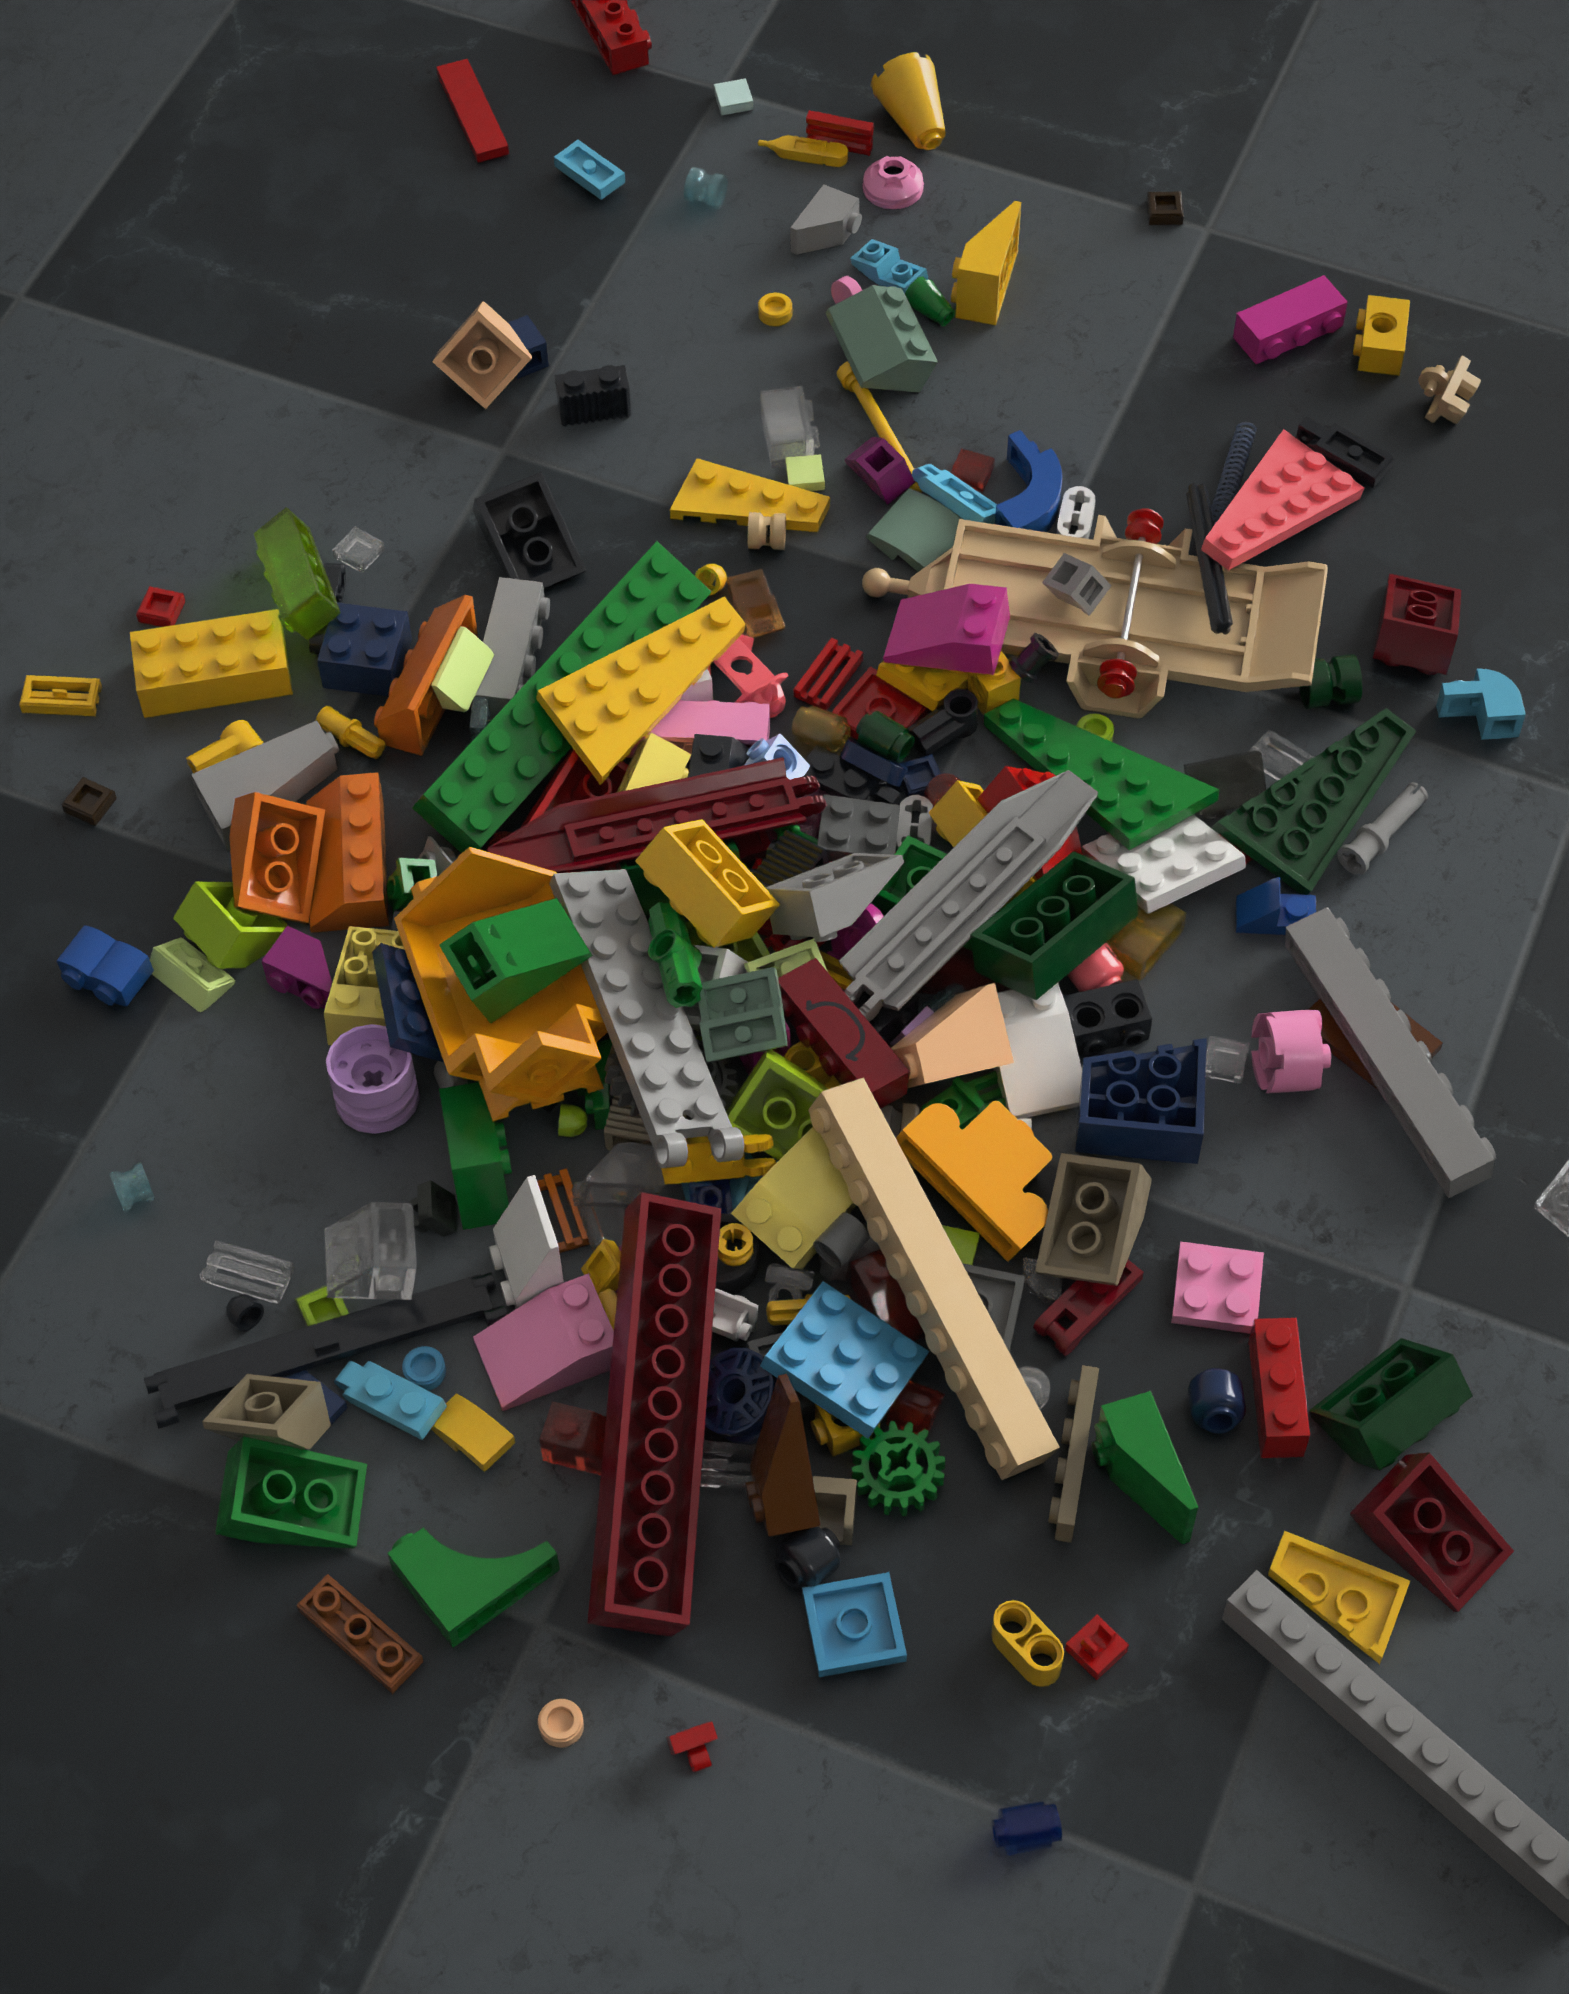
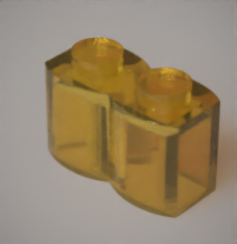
[1106,903,1187,980]

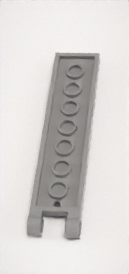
[549,869,744,1168]

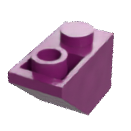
[844,437,915,505]
[262,926,332,1009]

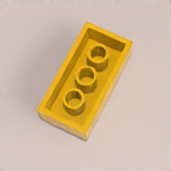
[130,609,293,718]

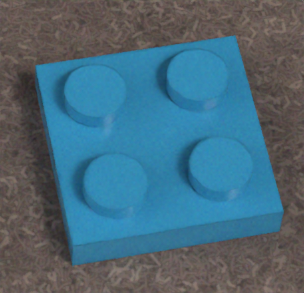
[802,1572,907,1677]

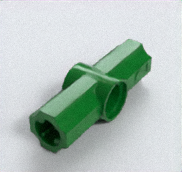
[648,902,703,1008]

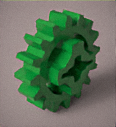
[851,1421,945,1516]

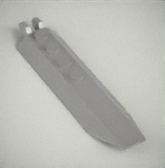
[839,770,1098,1022]

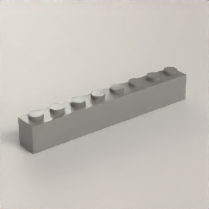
[1285,907,1496,1199]

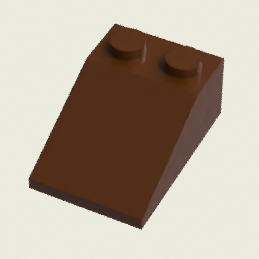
[745,1374,821,1537]

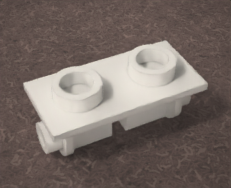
[712,1288,759,1342]

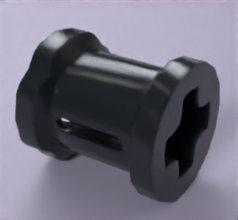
[1009,633,1059,683]

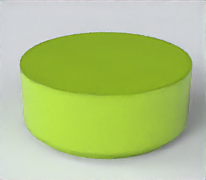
[1077,713,1114,742]

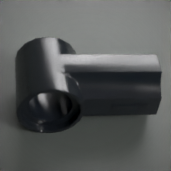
[908,689,978,756]

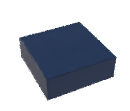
[899,754,946,797]

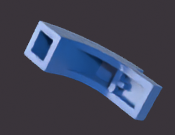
[995,430,1062,532]

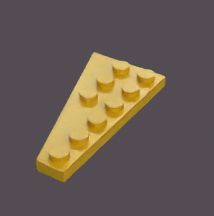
[536,596,746,785]

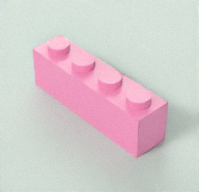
[626,700,770,760]

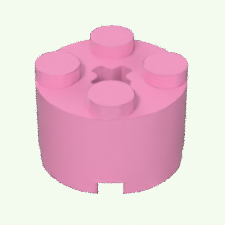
[1251,1010,1331,1093]

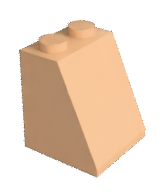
[891,983,1014,1088]

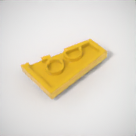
[1268,1531,1410,1665]

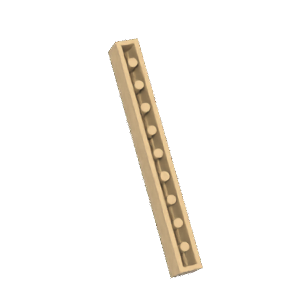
[808,1077,1060,1480]

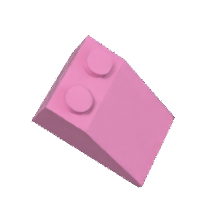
[473,1273,614,1411]

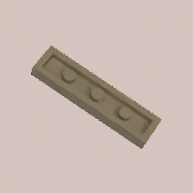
[1048,1365,1099,1543]

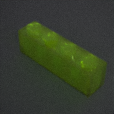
[253,507,341,640]

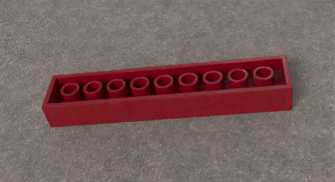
[587,1192,722,1637]

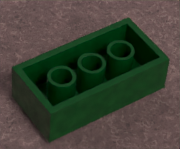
[970,851,1139,1000]

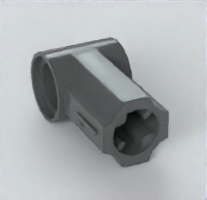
[813,1212,870,1281]

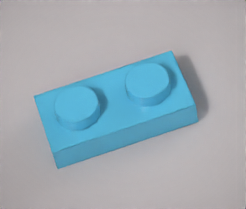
[554,140,625,200]

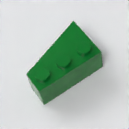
[439,1082,512,1230]

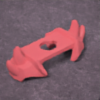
[707,634,789,718]

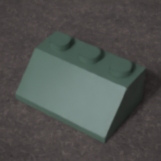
[826,285,938,393]

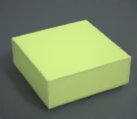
[785,454,825,491]

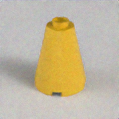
[870,52,946,150]

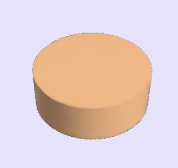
[538,1699,584,1748]

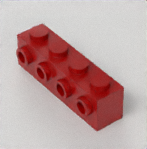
[570,0,652,75]

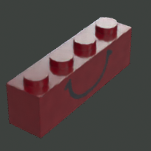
[778,958,910,1109]

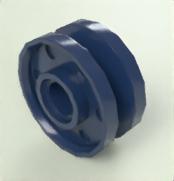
[705,1348,777,1445]

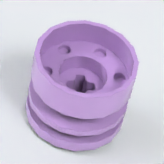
[326,1024,420,1134]

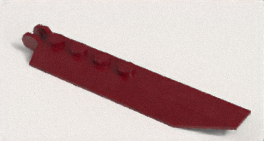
[487,757,827,873]

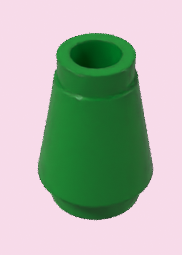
[905,277,956,327]

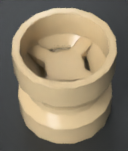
[748,512,786,550]

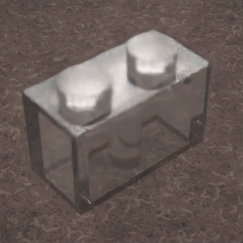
[760,386,820,468]

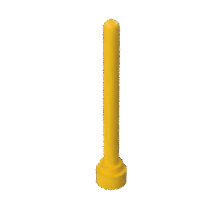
[837,361,923,493]

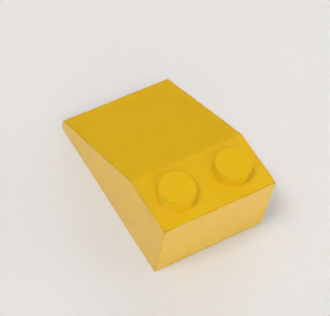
[951,201,1021,325]

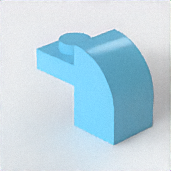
[1436,669,1526,740]

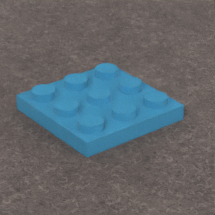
[760,1281,929,1439]

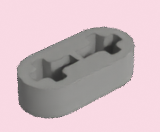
[895,795,933,852]

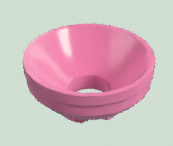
[862,156,924,210]

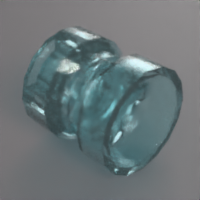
[684,167,728,209]

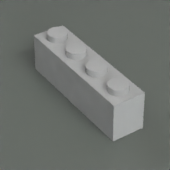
[471,577,550,719]

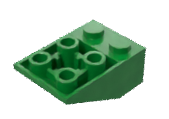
[439,898,593,1023]

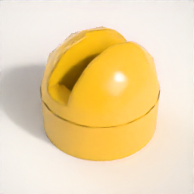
[695,564,727,595]

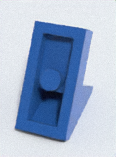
[1236,877,1316,935]

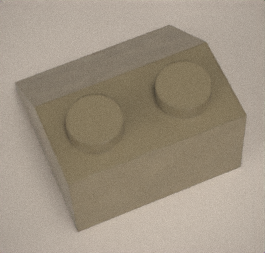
[202,1374,331,1450]

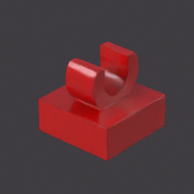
[1065,1614,1129,1680]
[666,1721,718,1772]

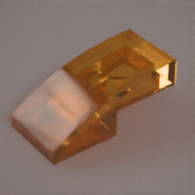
[727,569,785,638]

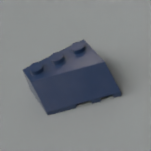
[1075,1038,1207,1164]

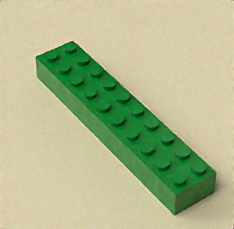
[412,541,712,853]

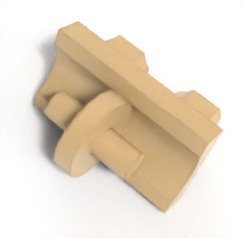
[1419,355,1481,424]

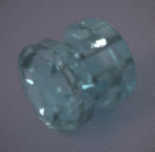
[109,1161,155,1211]

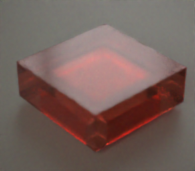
[950,448,995,492]

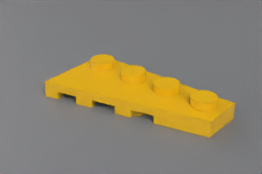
[670,458,830,532]

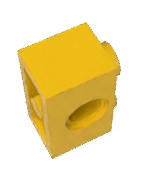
[1353,295,1410,376]

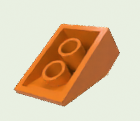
[229,792,325,924]

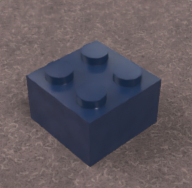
[317,602,412,697]

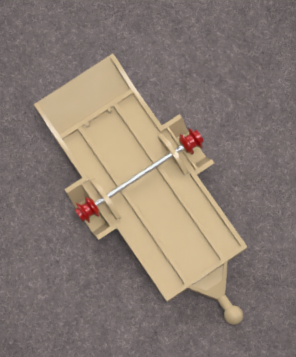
[862,508,1328,718]

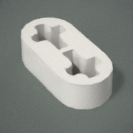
[1056,486,1095,539]

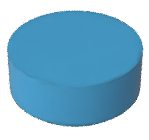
[402,1346,446,1391]

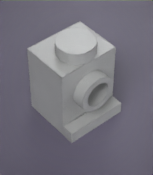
[1042,553,1111,616]

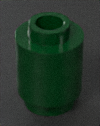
[856,711,915,763]

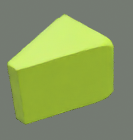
[295,1282,349,1326]

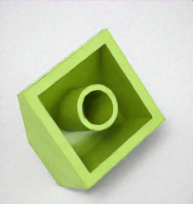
[173,881,288,969]

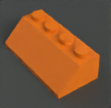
[374,595,478,756]
[306,772,389,933]

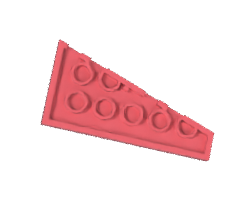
[1201,429,1365,571]

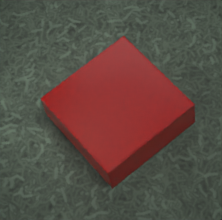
[136,586,186,627]

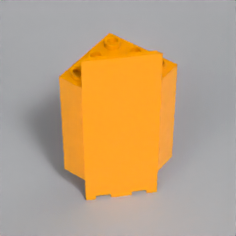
[394,847,608,1121]

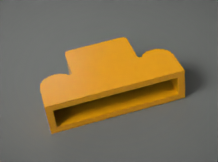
[896,1101,1052,1262]

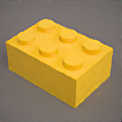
[635,819,780,948]

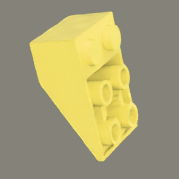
[324,926,405,1045]

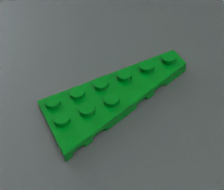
[984,698,1219,850]

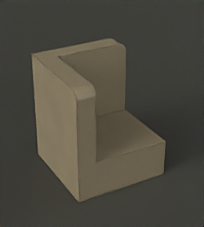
[813,1476,857,1545]

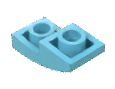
[850,239,928,294]

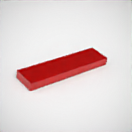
[436,59,509,163]

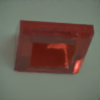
[886,1381,945,1435]

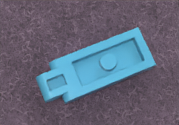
[912,464,997,524]
[334,1361,447,1440]

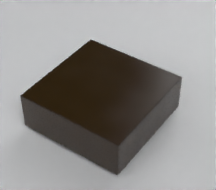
[1146,191,1184,225]
[61,777,117,826]

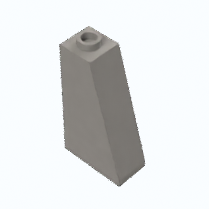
[191,720,339,851]

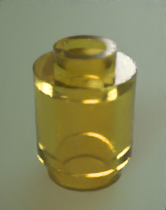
[792,706,851,753]

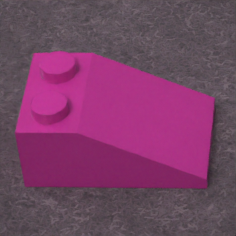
[883,584,1010,675]

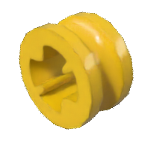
[718,1223,753,1266]

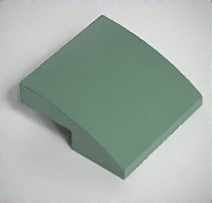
[866,488,962,572]
[698,967,788,1063]

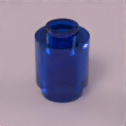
[992,1801,1062,1856]

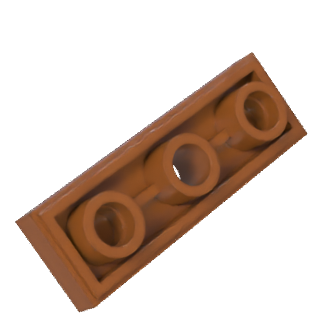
[296,1574,424,1694]

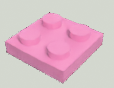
[1171,1242,1264,1334]

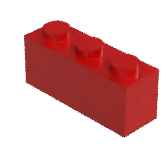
[1249,1318,1310,1458]

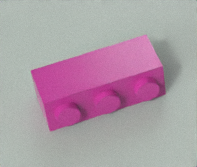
[1233,275,1348,364]

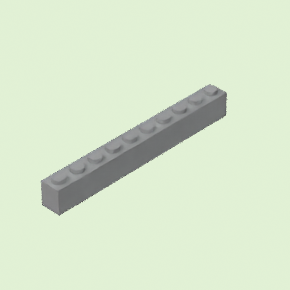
[1222,1570,1569,1926]

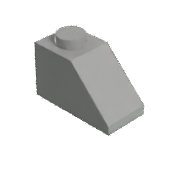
[790,184,862,255]

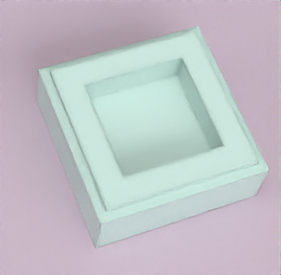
[714,79,753,115]

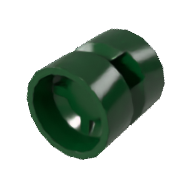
[1299,654,1363,709]

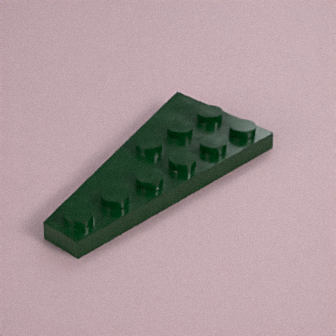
[1211,708,1416,895]

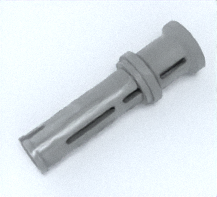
[1337,782,1428,875]

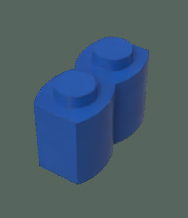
[57,925,154,1007]

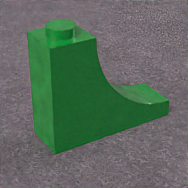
[387,1527,560,1648]

